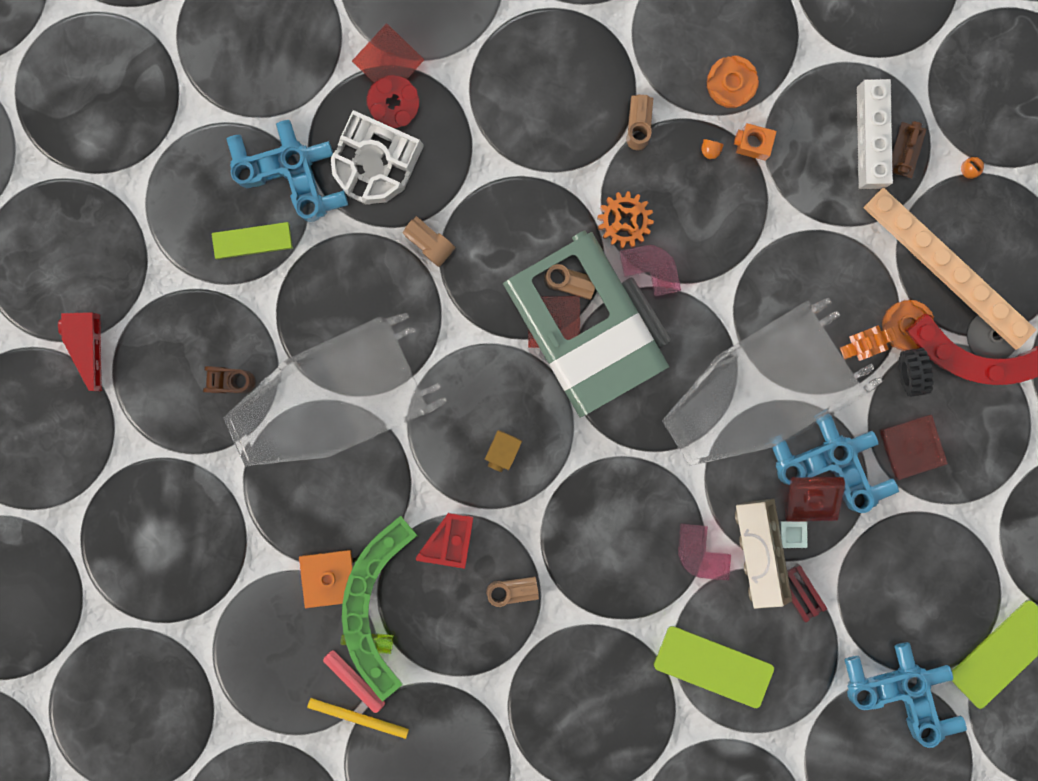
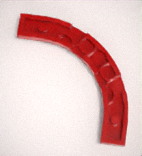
[905,314,1038,385]

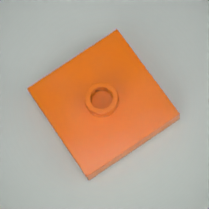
[299,550,353,608]

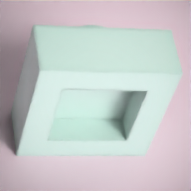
[779,521,807,548]

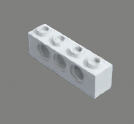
[857,79,893,189]

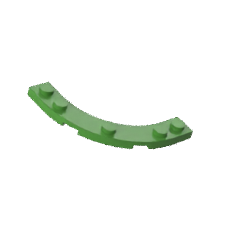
[342,516,417,702]

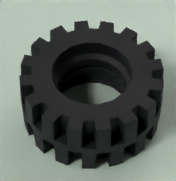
[899,348,934,397]

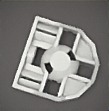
[331,110,424,204]

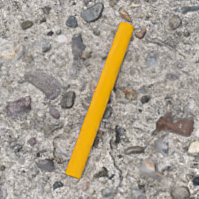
[307,698,409,739]

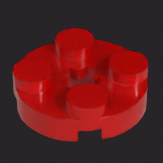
[367,75,419,128]

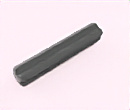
[622,277,671,347]

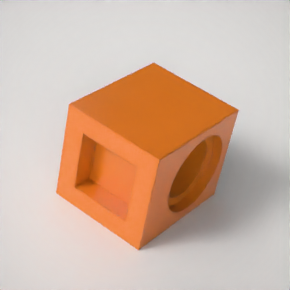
[734,123,777,161]

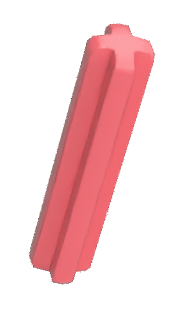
[323,650,385,713]

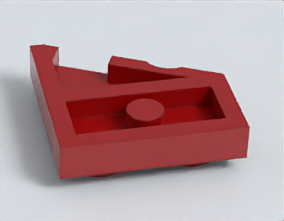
[416,512,474,569]

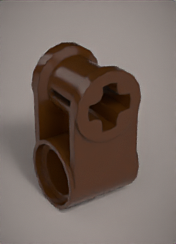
[203,366,256,394]

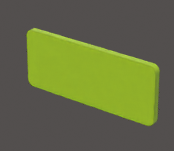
[952,600,1038,709]
[654,626,774,708]

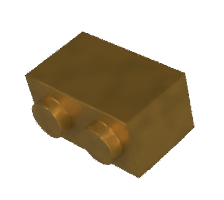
[485,430,522,472]

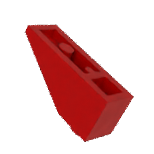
[58,312,102,391]

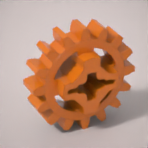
[597,191,654,249]
[840,325,898,361]

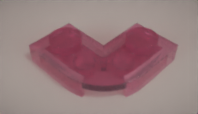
[619,245,681,297]
[678,523,731,580]

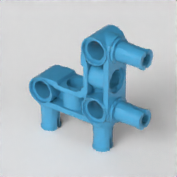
[226,120,348,222]
[769,414,899,513]
[844,642,967,748]

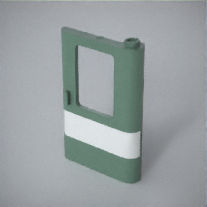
[503,230,670,418]

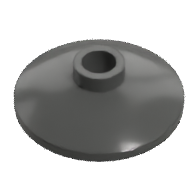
[967,315,1015,358]

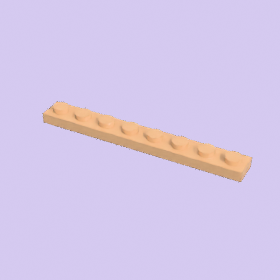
[863,187,1037,350]

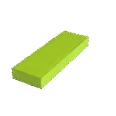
[212,222,293,260]

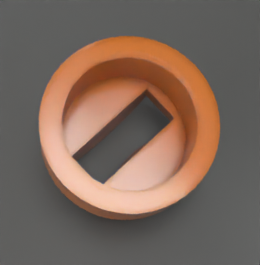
[701,139,724,159]
[961,157,984,179]

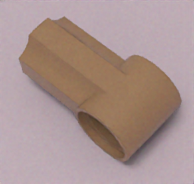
[626,94,654,150]
[402,216,456,267]
[544,264,595,300]
[486,576,539,607]

